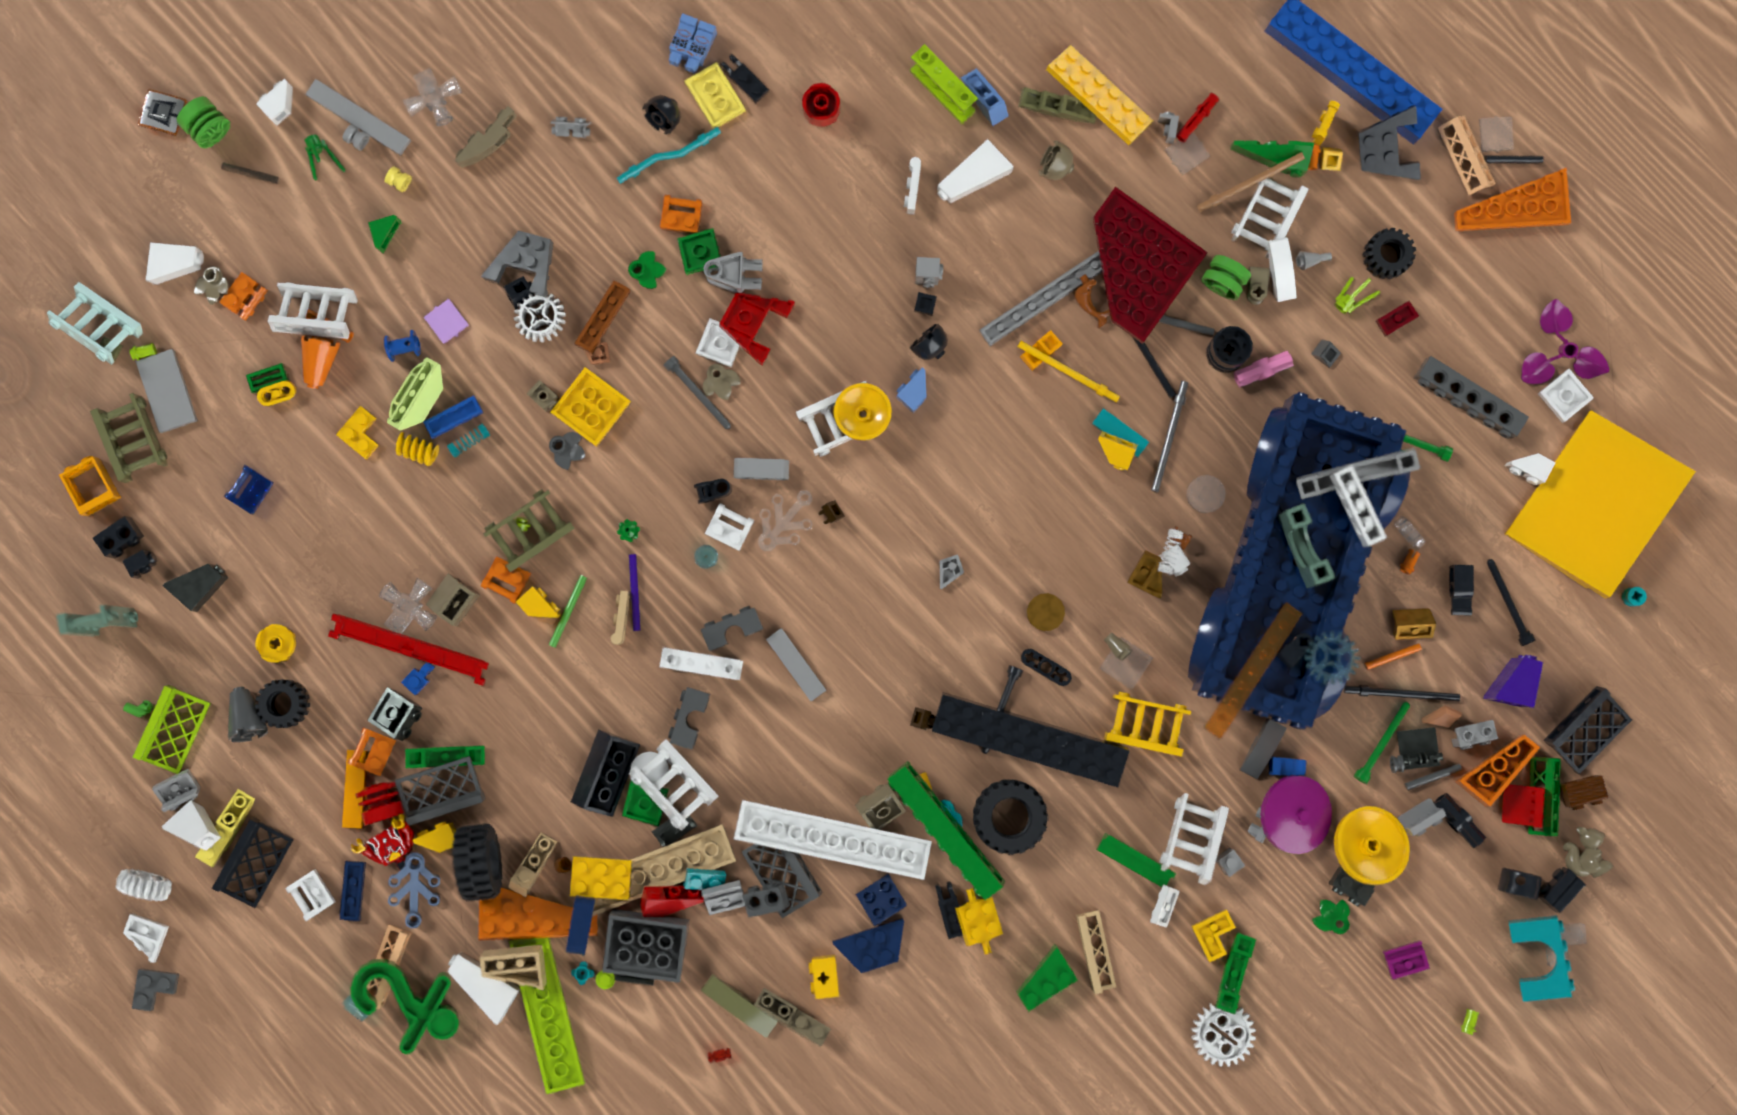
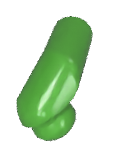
[123,700,153,718]

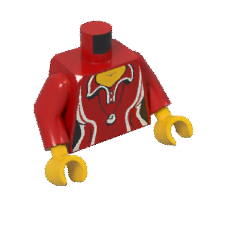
[351,814,414,871]

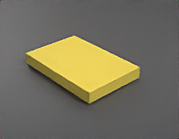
[685,62,746,129]

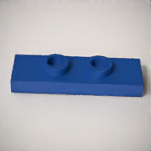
[423,395,484,439]

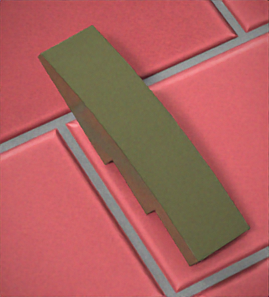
[1018,87,1096,124]
[701,974,778,1038]

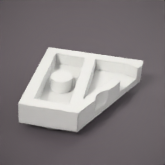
[123,914,169,963]

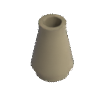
[1104,633,1132,661]

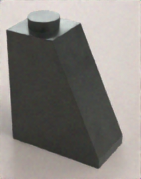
[162,564,228,612]

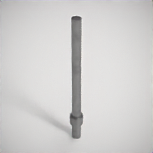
[1151,381,1189,492]

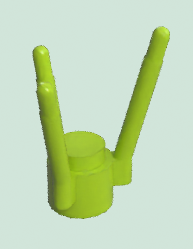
[1334,277,1380,314]

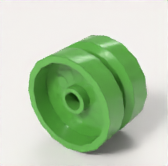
[1201,255,1251,300]

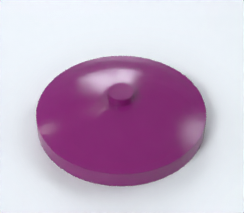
[1261,775,1332,854]

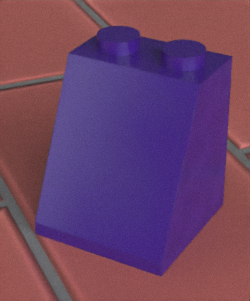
[1483,655,1543,708]

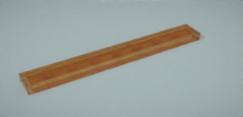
[1203,602,1302,740]

